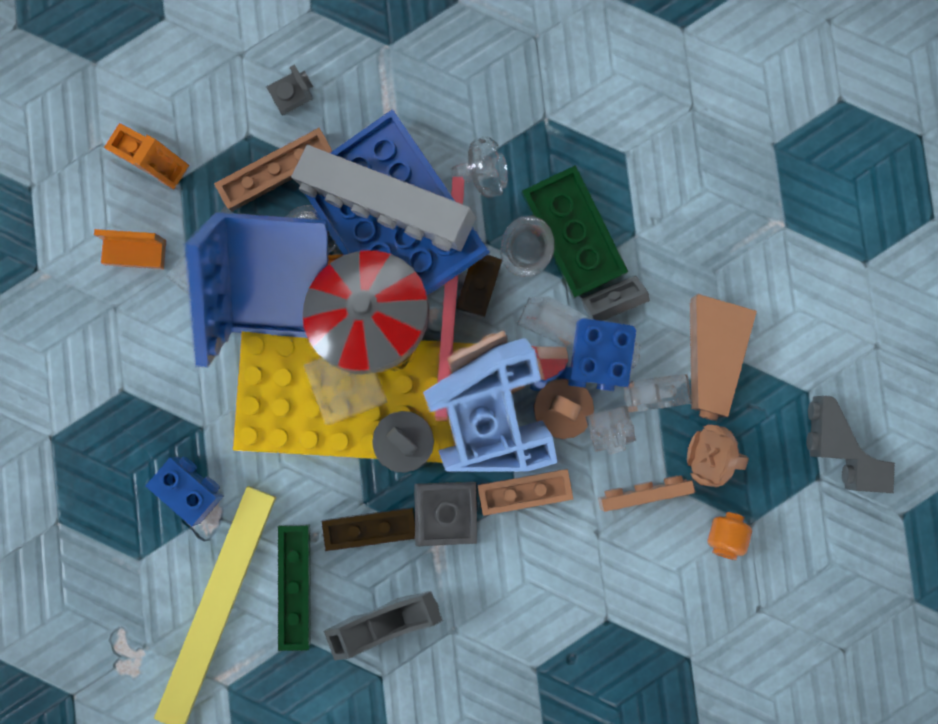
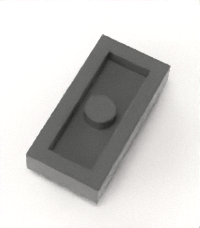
[581,276,650,321]

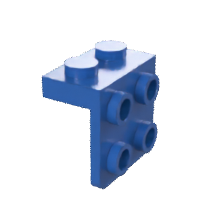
[558,318,636,391]

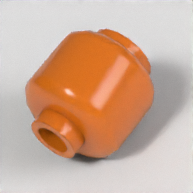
[707,512,752,560]

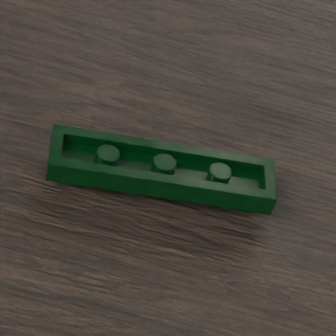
[278,524,311,651]

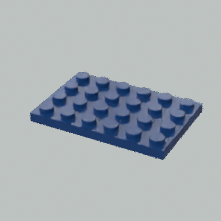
[305,109,490,296]

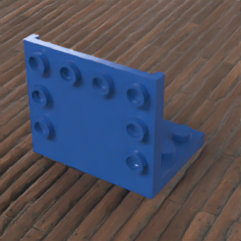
[185,213,328,367]

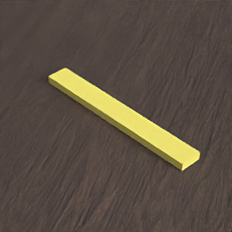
[154,486,277,724]

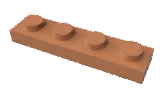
[214,127,332,212]

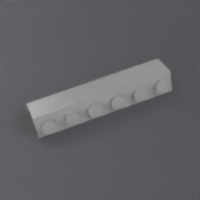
[291,145,476,251]

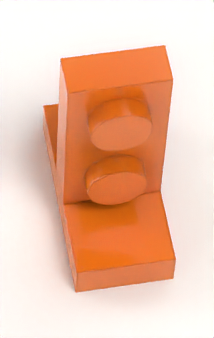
[104,123,189,190]

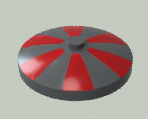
[303,250,429,374]

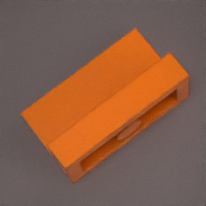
[94,229,167,269]

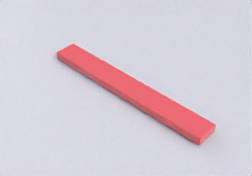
[435,177,465,421]

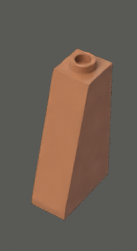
[690,294,757,421]

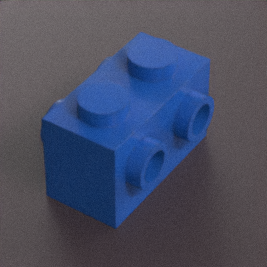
[145,456,224,527]

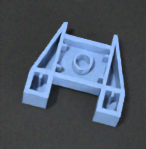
[423,338,558,472]

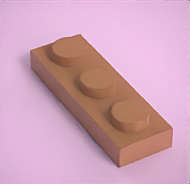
[478,469,573,516]
[598,475,695,512]

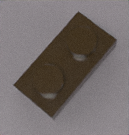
[456,255,503,318]

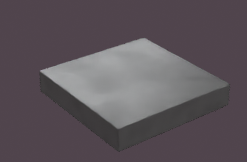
[415,482,477,547]

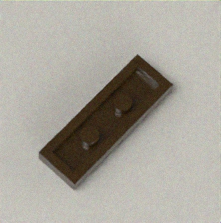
[321,507,415,552]

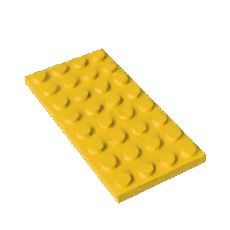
[233,331,476,463]

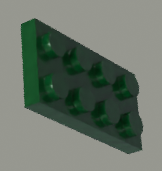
[521,165,629,299]

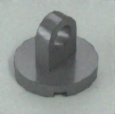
[372,411,434,473]

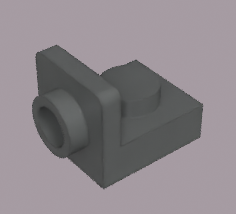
[266,64,313,116]

